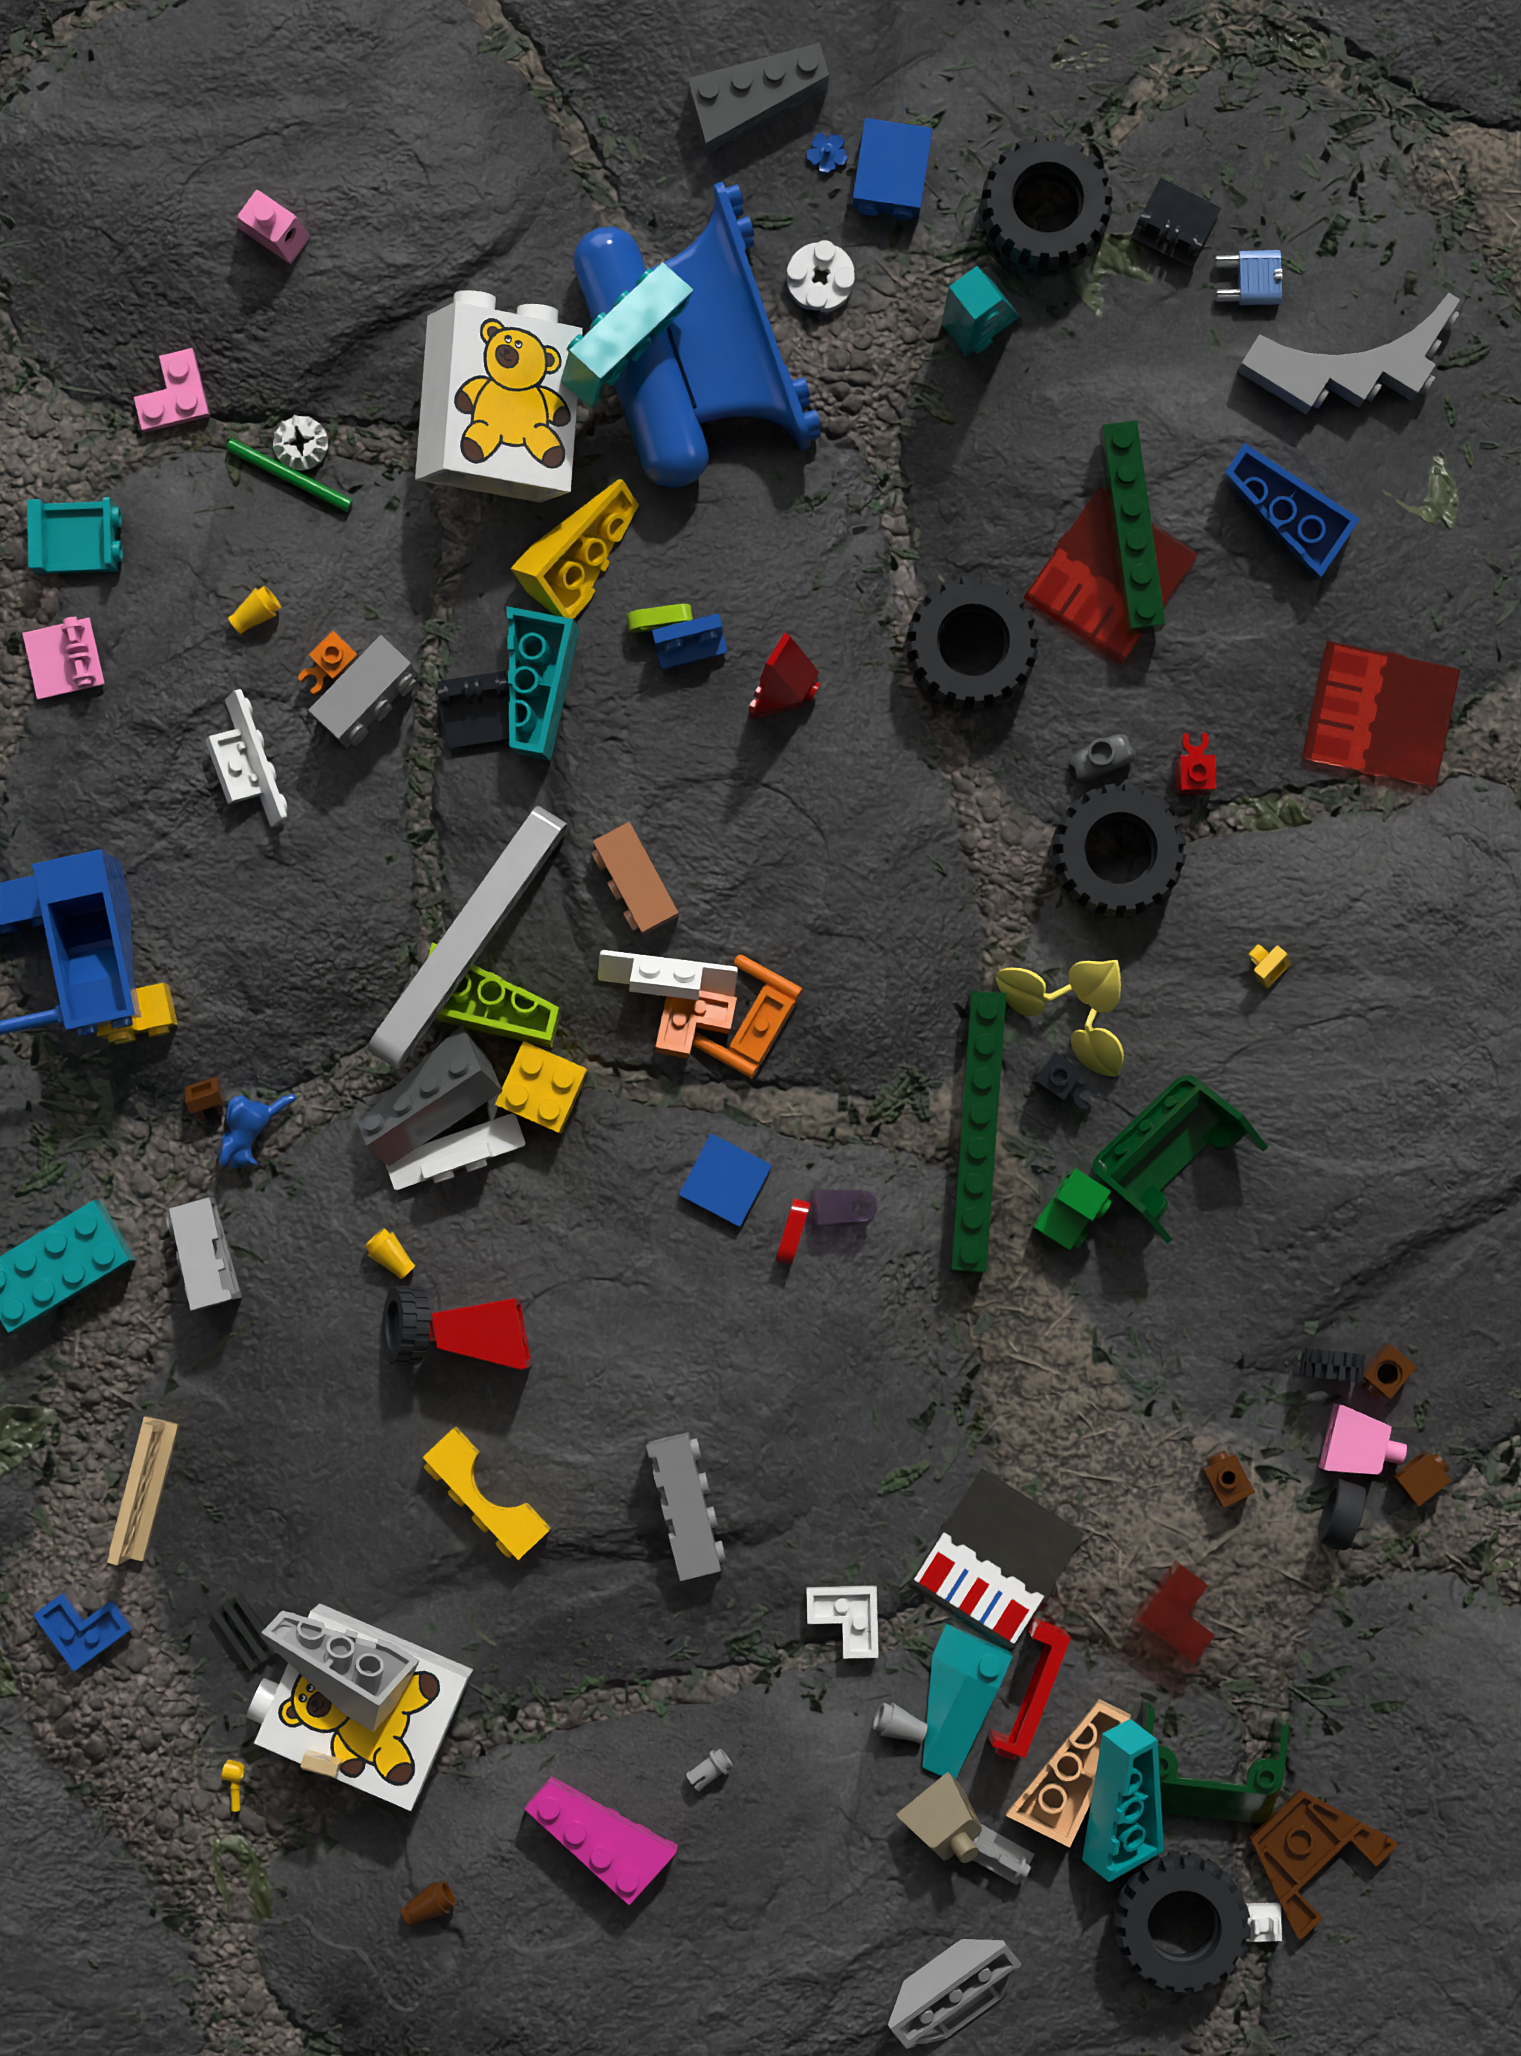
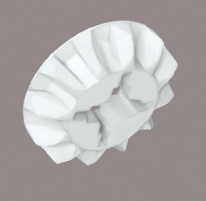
[273,415,328,470]

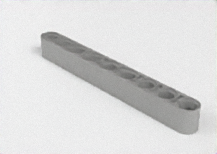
[367,806,568,1069]

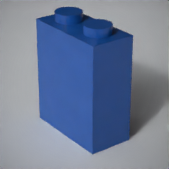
[852,118,933,220]

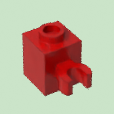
[1176,733,1216,795]

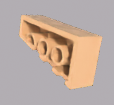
[1006,1699,1131,1848]

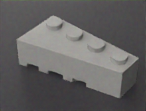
[646,1432,726,1581]

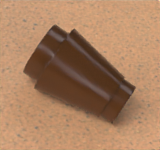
[401,1880,456,1926]

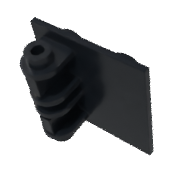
[1130,178,1221,269]
[437,670,510,749]

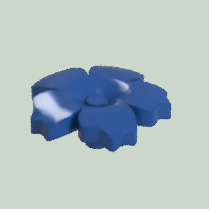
[806,132,848,174]

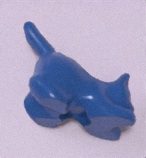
[216,1094,297,1169]

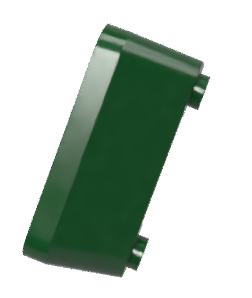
[1093,1075,1268,1244]
[1139,1701,1289,1823]

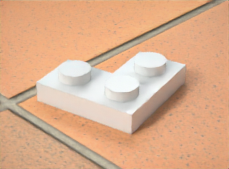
[806,1586,879,1659]

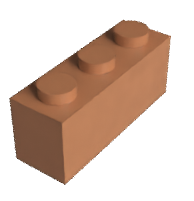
[591,821,679,935]

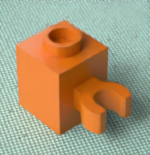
[298,631,359,696]

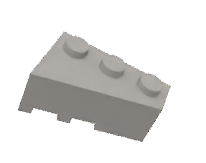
[166,1197,242,1310]

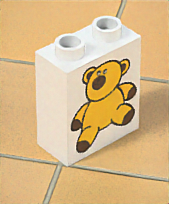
[415,291,582,503]
[246,1604,473,1811]

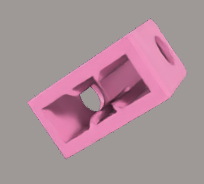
[237,190,310,264]
[1319,1403,1407,1474]

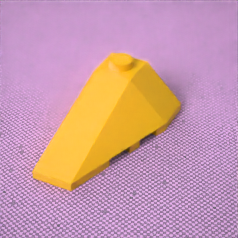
[510,479,639,619]

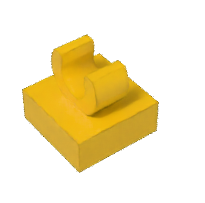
[1249,944,1291,989]

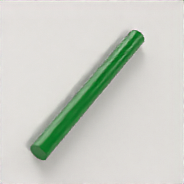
[225,438,353,512]

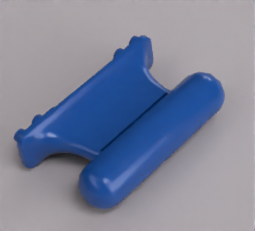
[573,182,822,488]

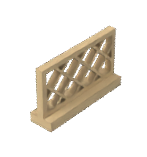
[107,1416,180,1565]

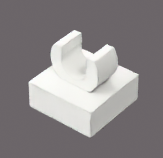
[1245,1903,1282,1942]

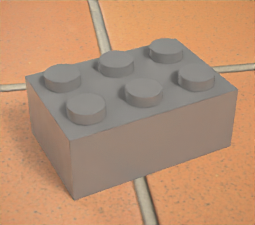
[309,635,418,748]

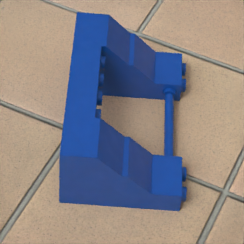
[0,849,141,1037]

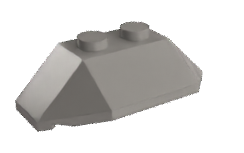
[888,1939,1022,2049]

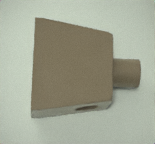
[896,1772,982,1863]

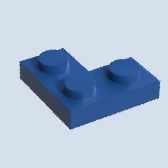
[33,1593,133,1672]

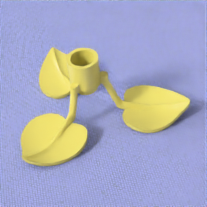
[995,960,1124,1077]

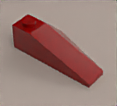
[748,633,821,718]

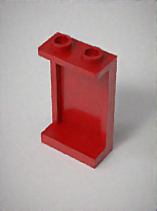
[988,1617,1071,1760]

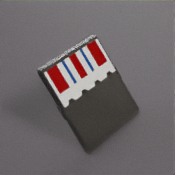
[908,1468,1085,1652]

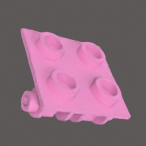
[22,617,105,700]

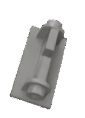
[972,1823,1035,1885]

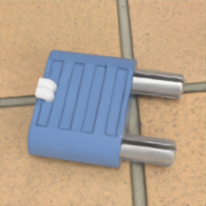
[1214,250,1282,305]

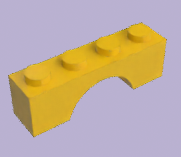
[423,1427,551,1560]

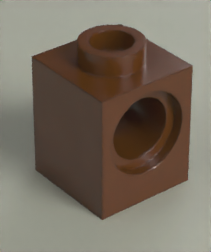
[1361,1343,1417,1399]
[1391,1451,1452,1507]

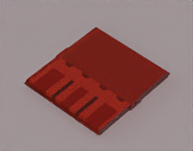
[1023,487,1198,665]
[1303,641,1460,787]

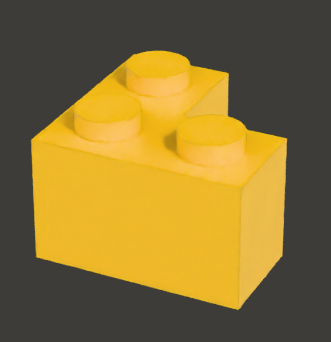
[97,982,178,1045]

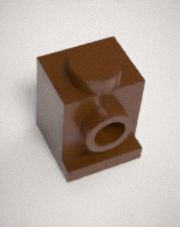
[1201,1450,1255,1508]

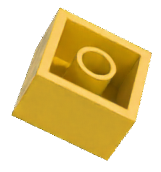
[495,1041,589,1134]

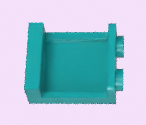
[27,497,123,574]

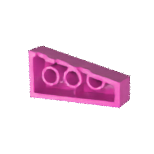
[525,1776,678,1905]

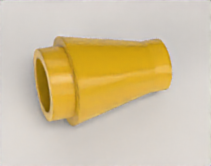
[228,586,281,634]
[364,1228,415,1280]

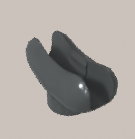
[1069,734,1136,783]

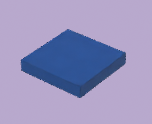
[679,1133,772,1226]

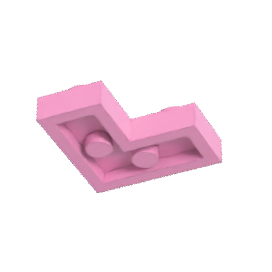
[134,348,210,433]

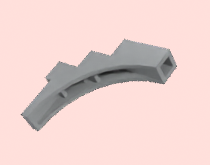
[1237,293,1460,414]

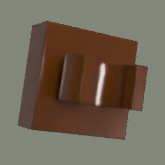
[185,1076,224,1122]

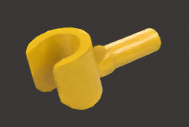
[221,1760,245,1812]

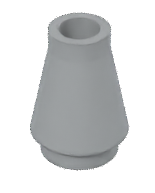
[873,1702,928,1744]

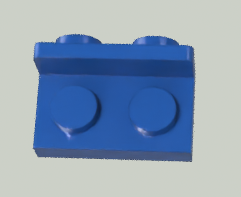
[652,613,727,670]

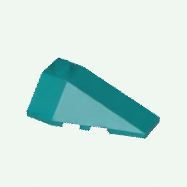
[922,1624,1013,1780]

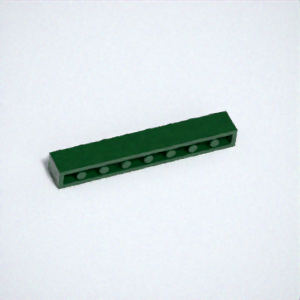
[949,991,1007,1272]

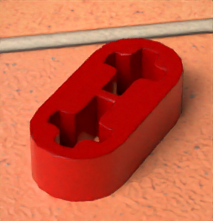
[775,1198,810,1266]

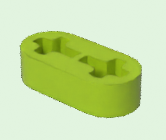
[626,604,693,633]

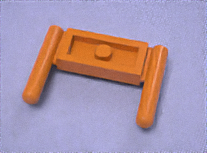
[692,955,803,1079]

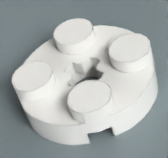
[787,240,855,312]

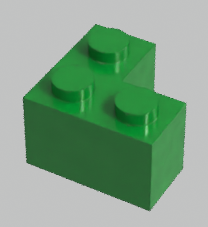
[1032,1168,1112,1250]

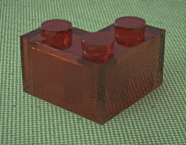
[1133,1560,1215,1663]

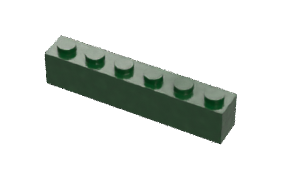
[1099,420,1166,636]

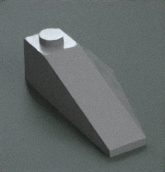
[261,1610,419,1732]

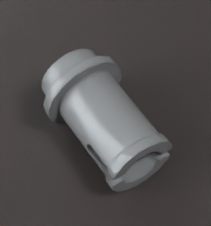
[686,1748,733,1792]

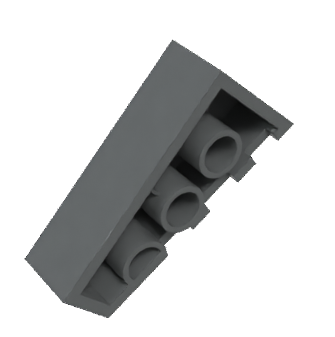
[688,43,829,156]
[358,1024,502,1166]

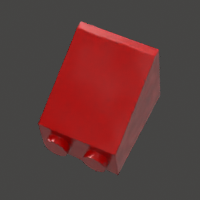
[429,1297,532,1369]

